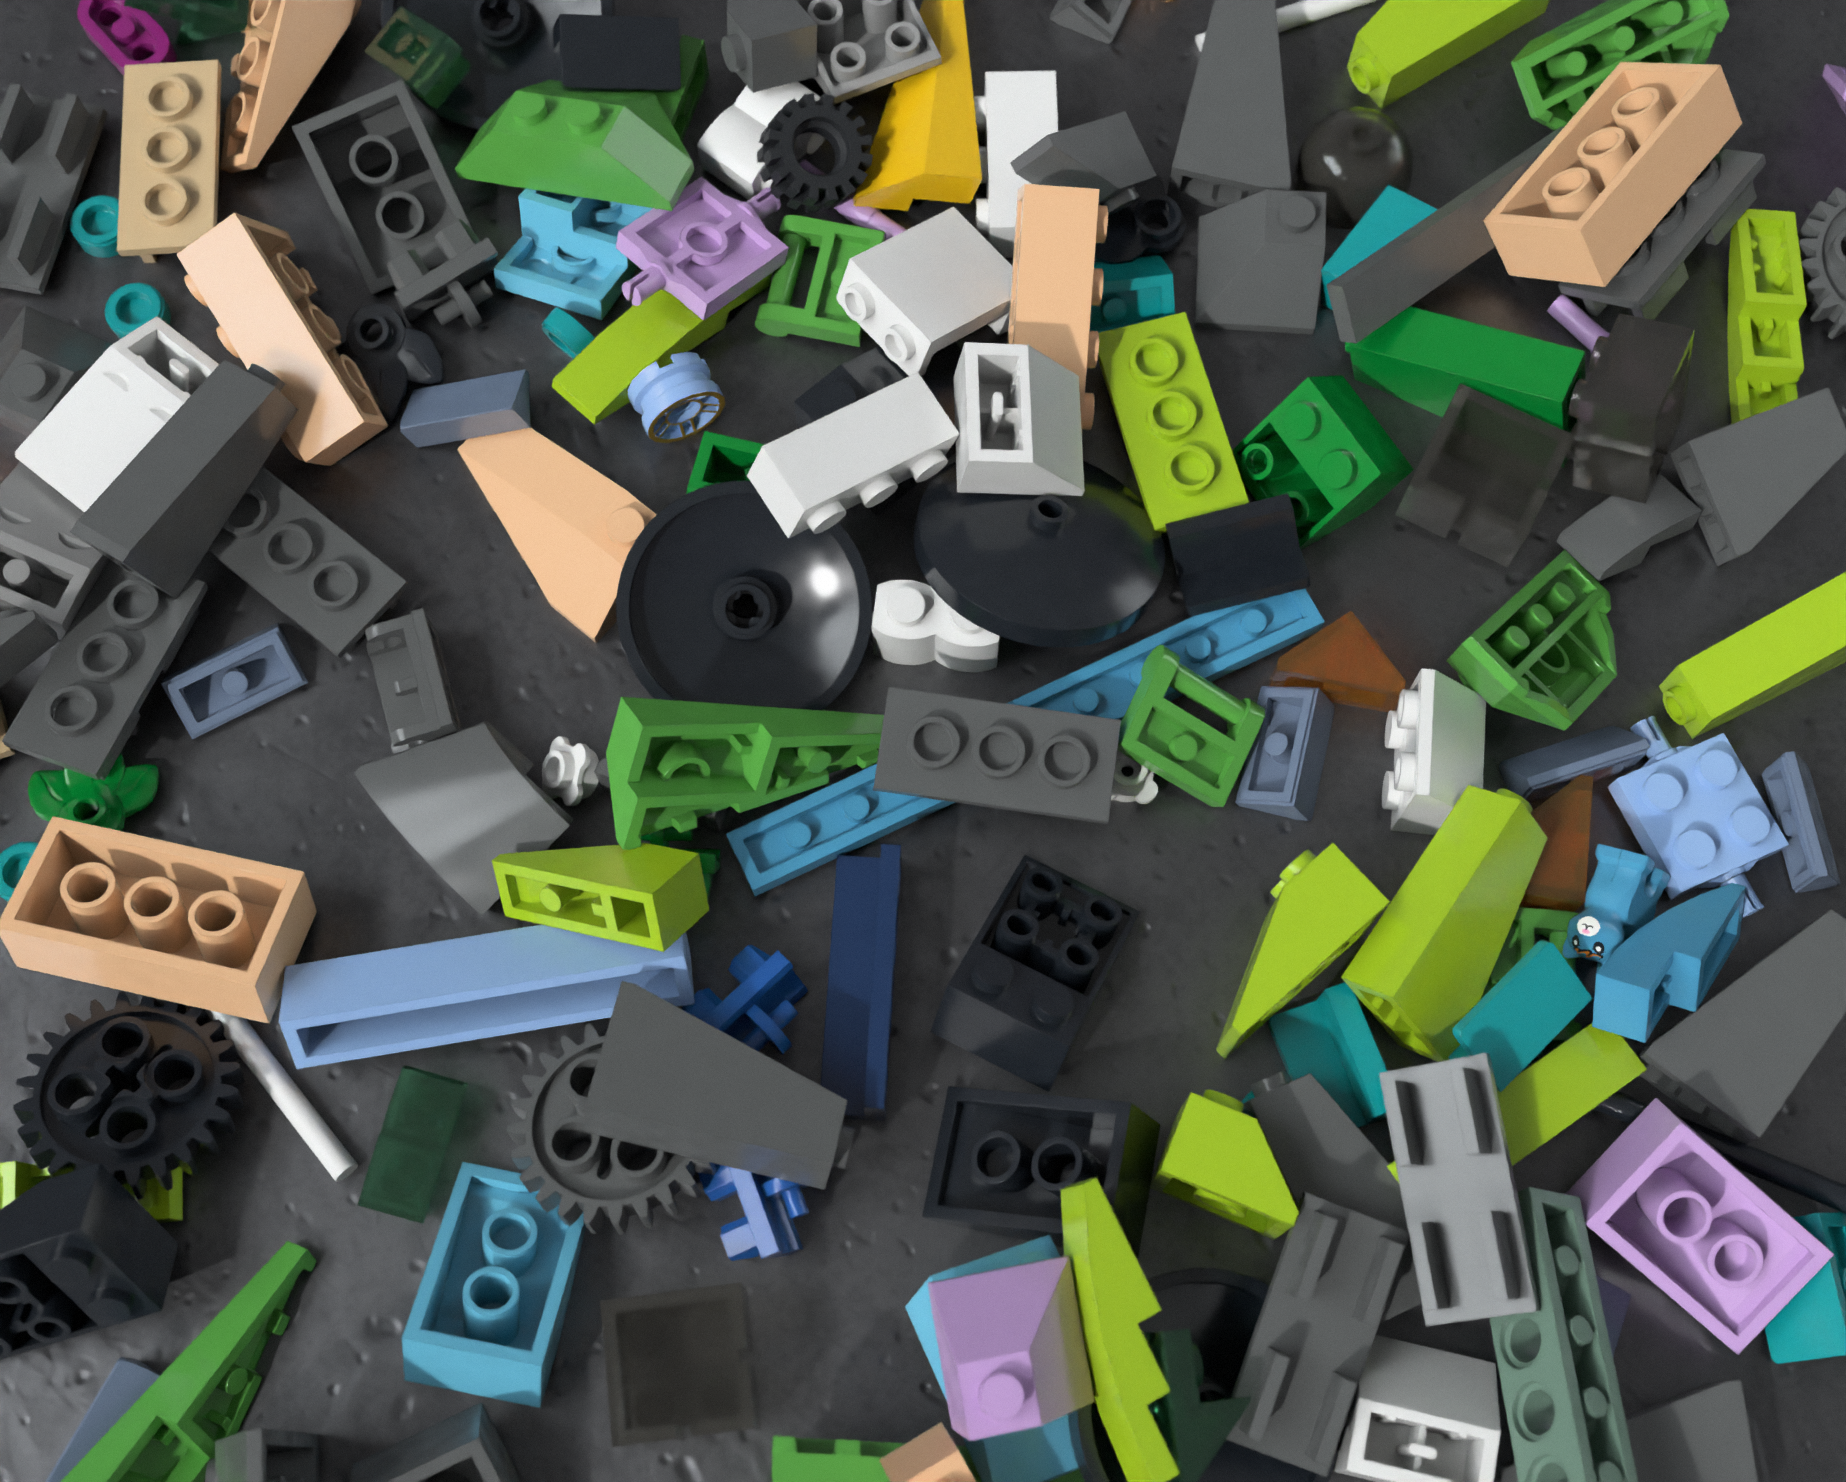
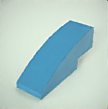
[1592,883,1746,1043]

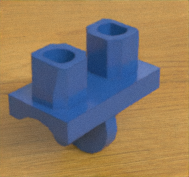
[682,945,808,1055]
[698,1163,809,1261]

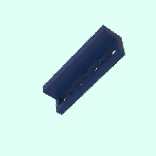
[820,844,902,1121]

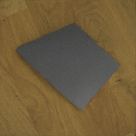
[354,721,573,915]

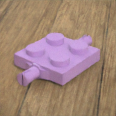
[616,177,789,321]

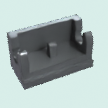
[365,608,461,754]

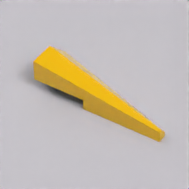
[853,0,982,211]

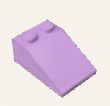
[1566,1098,1834,1355]

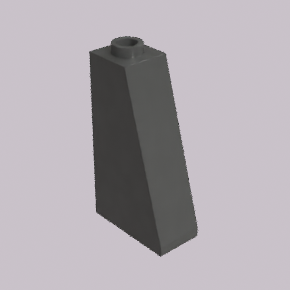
[1167,0,1291,208]
[70,359,298,599]
[1635,909,1846,1144]
[583,981,854,1190]
[1242,1069,1421,1323]
[1493,1380,1758,1482]

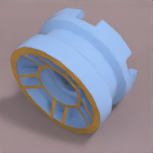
[627,352,725,443]

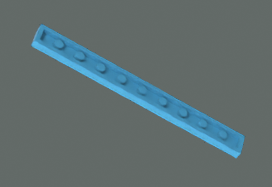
[726,589,1325,896]

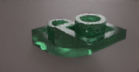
[357,1065,469,1224]

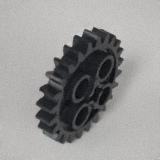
[13,991,245,1200]

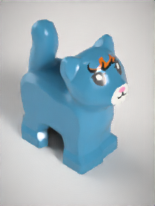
[1562,844,1671,972]

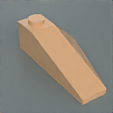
[220,0,362,173]
[458,427,657,643]

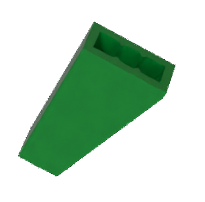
[1345,306,1586,468]

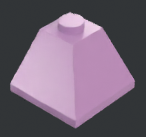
[927,1255,1095,1441]

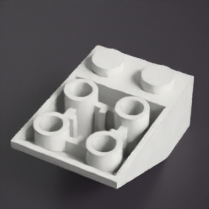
[15,316,219,512]

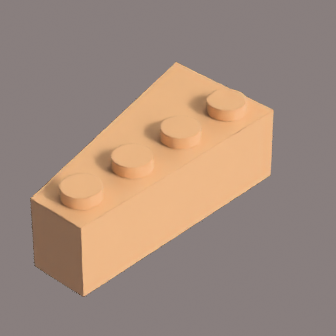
[176,212,388,466]

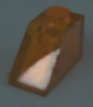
[1519,775,1593,912]

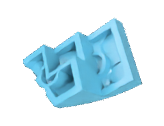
[494,188,653,320]

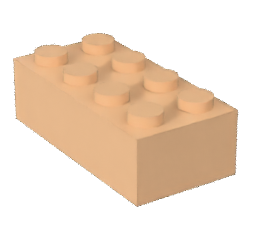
[1483,62,1742,287]
[0,816,317,1024]

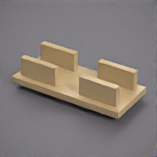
[117,59,221,263]

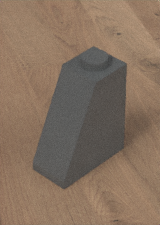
[1670,387,1846,566]

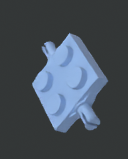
[1607,716,1789,919]

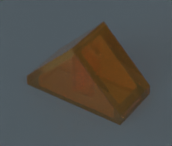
[1269,611,1406,713]

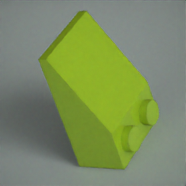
[1216,843,1390,1059]

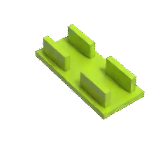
[1098,312,1249,534]

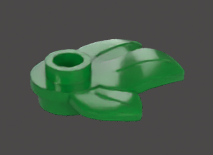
[28,753,159,832]

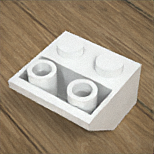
[953,342,1085,496]
[1382,668,1486,835]
[1333,1335,1501,1482]

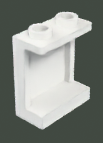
[836,207,1013,376]

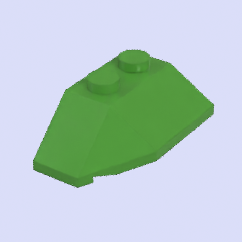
[1511,0,1730,131]
[455,79,694,211]
[1446,550,1617,731]

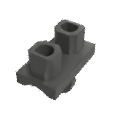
[387,219,498,328]

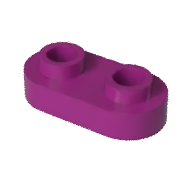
[77,0,176,75]

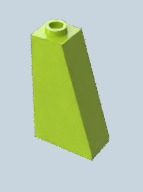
[1347,0,1550,109]
[1659,572,1846,739]
[1341,785,1548,1062]

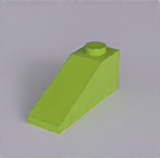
[492,843,709,952]

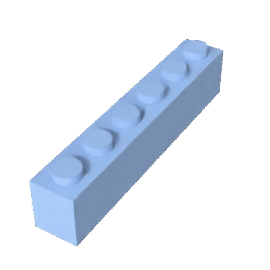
[279,925,695,1069]

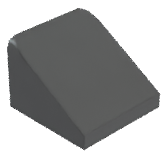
[1049,0,1133,44]

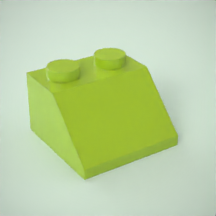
[1150,1090,1299,1240]

